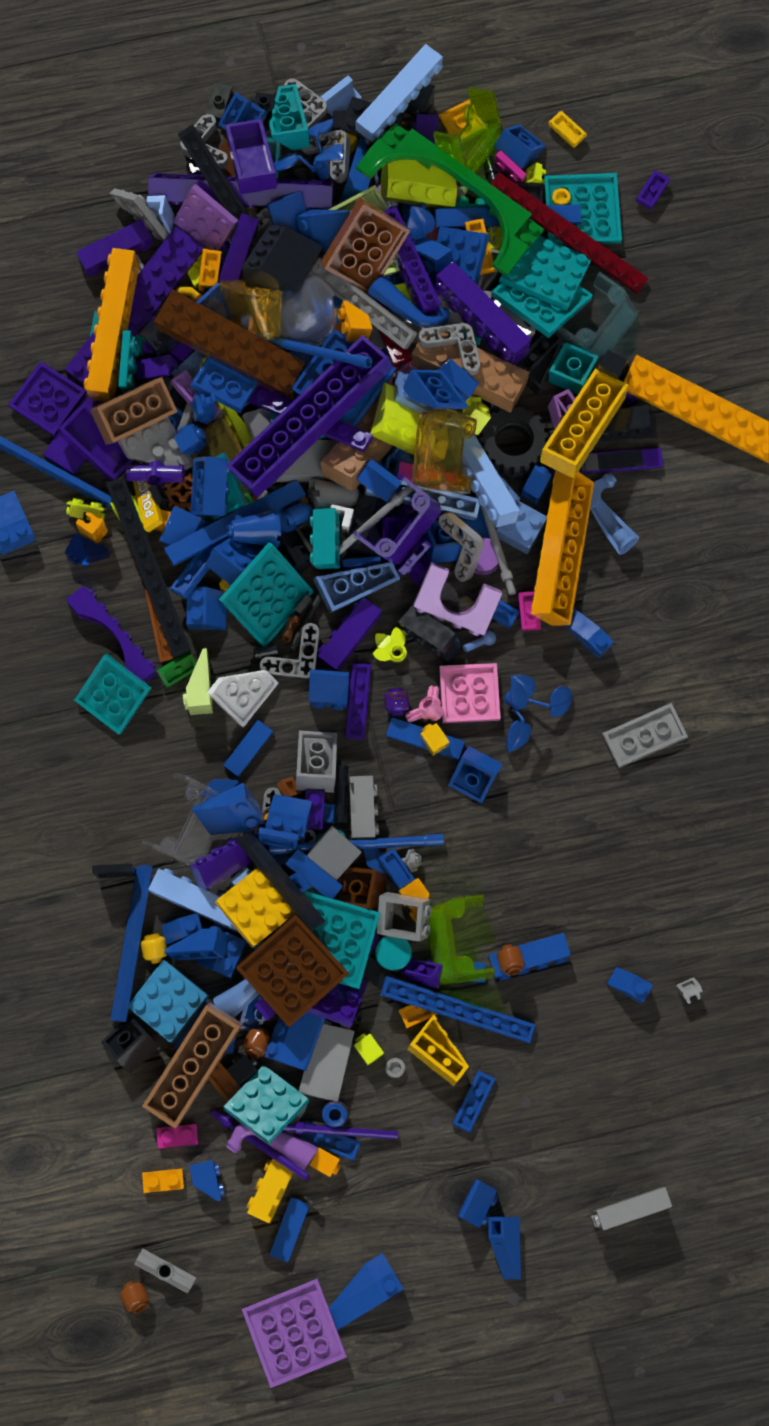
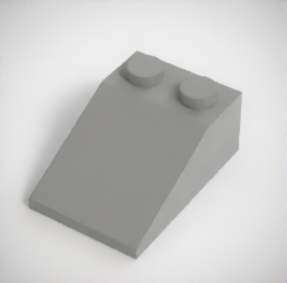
[295,731,337,793]

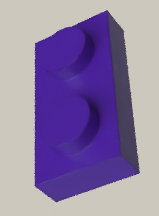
[636,170,670,210]
[305,790,325,831]

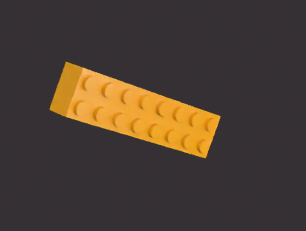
[84,248,140,403]
[531,470,594,626]

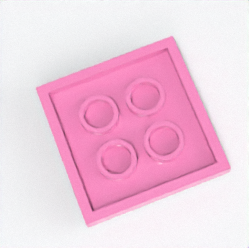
[439,663,500,723]

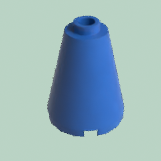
[226,510,281,548]

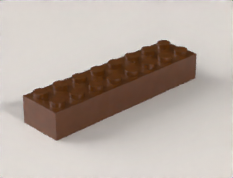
[154,289,306,397]

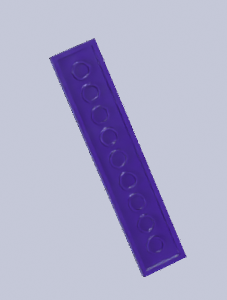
[65,226,205,384]

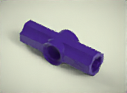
[126,461,185,486]

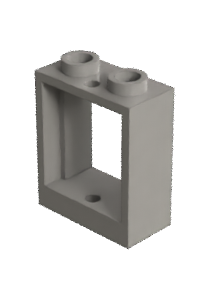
[377,892,432,942]

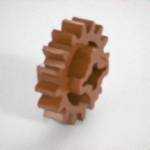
[164,473,192,512]

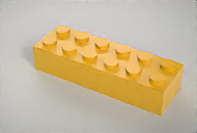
[540,369,628,479]

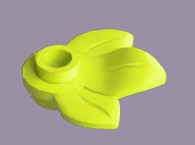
[373,627,407,662]

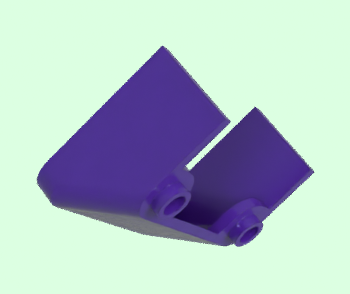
[353,473,441,564]

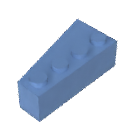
[313,562,400,614]

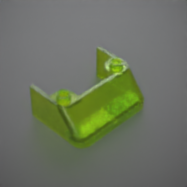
[433,87,503,174]
[428,895,495,985]

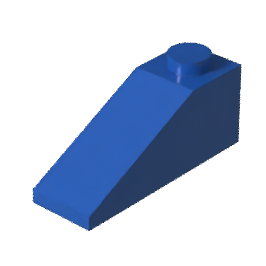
[564,608,614,659]
[164,926,228,960]

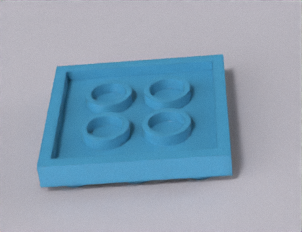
[129,959,209,1044]

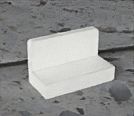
[331,504,354,538]

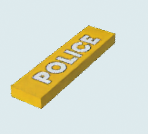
[133,481,163,533]

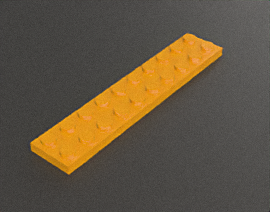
[623,355,769,464]

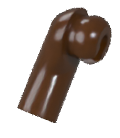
[282,614,301,642]

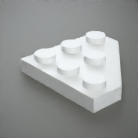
[207,670,279,727]

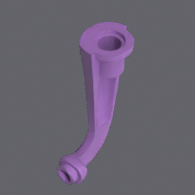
[226,1123,318,1170]

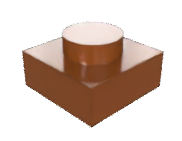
[277,777,302,798]

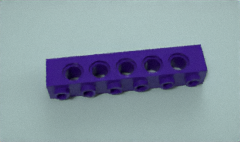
[383,207,441,316]

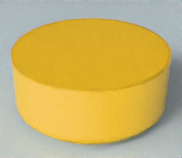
[552,188,570,205]

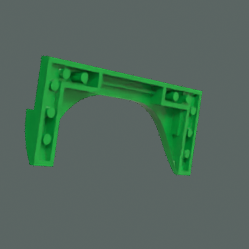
[356,123,544,277]

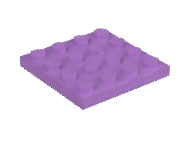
[242,1278,347,1388]

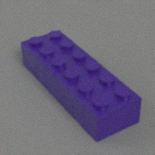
[435,261,531,365]

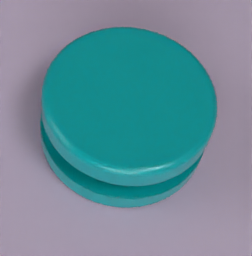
[375,936,412,972]

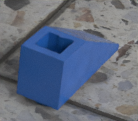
[488,1217,521,1279]

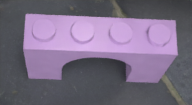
[414,562,502,636]

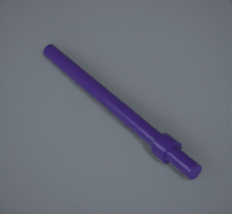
[211,1109,310,1181]
[283,1122,398,1139]

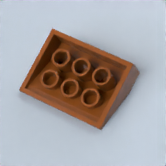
[321,197,410,293]

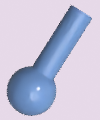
[463,630,496,652]

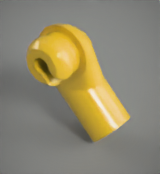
[176,286,199,301]

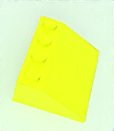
[380,153,457,209]
[370,382,448,463]

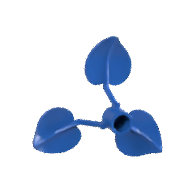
[274,119,344,180]
[398,206,435,283]
[504,675,572,752]

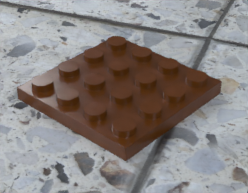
[236,915,349,1028]

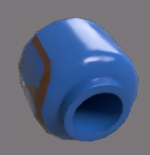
[322,1101,348,1127]

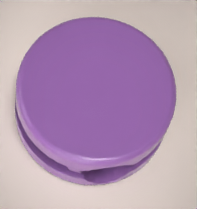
[467,538,499,575]

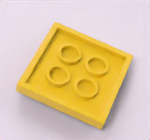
[215,868,296,948]

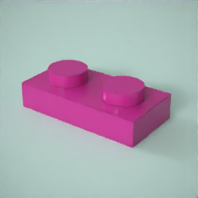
[495,150,526,183]
[518,591,541,631]
[156,1124,199,1149]

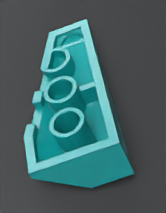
[269,84,310,150]

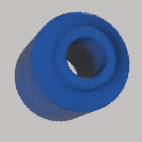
[283,502,313,527]

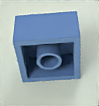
[496,501,547,555]

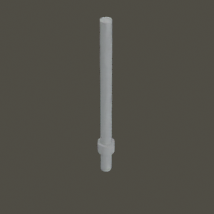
[340,485,413,555]
[478,498,516,595]

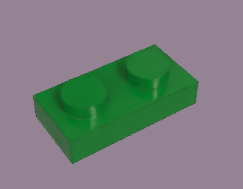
[157,652,197,688]

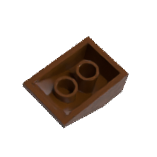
[333,867,387,912]

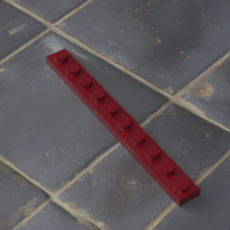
[491,172,649,294]

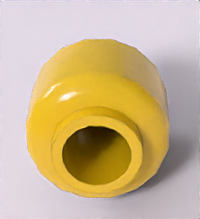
[141,933,167,964]

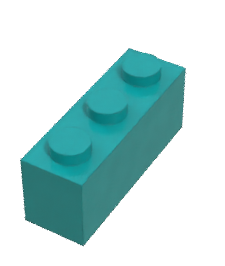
[310,508,340,570]

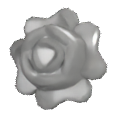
[402,849,422,872]

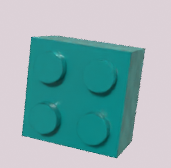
[548,342,599,395]

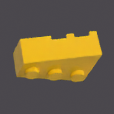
[407,1014,469,1086]
[246,1159,293,1223]

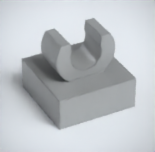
[676,977,703,1004]

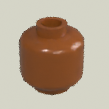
[497,944,525,975]
[243,1027,271,1059]
[119,1281,150,1314]

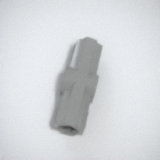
[134,1249,197,1294]

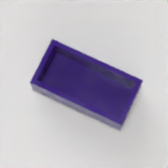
[225,119,277,195]
[58,402,137,482]

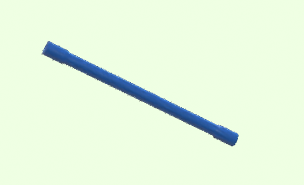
[246,329,372,369]
[268,834,444,855]

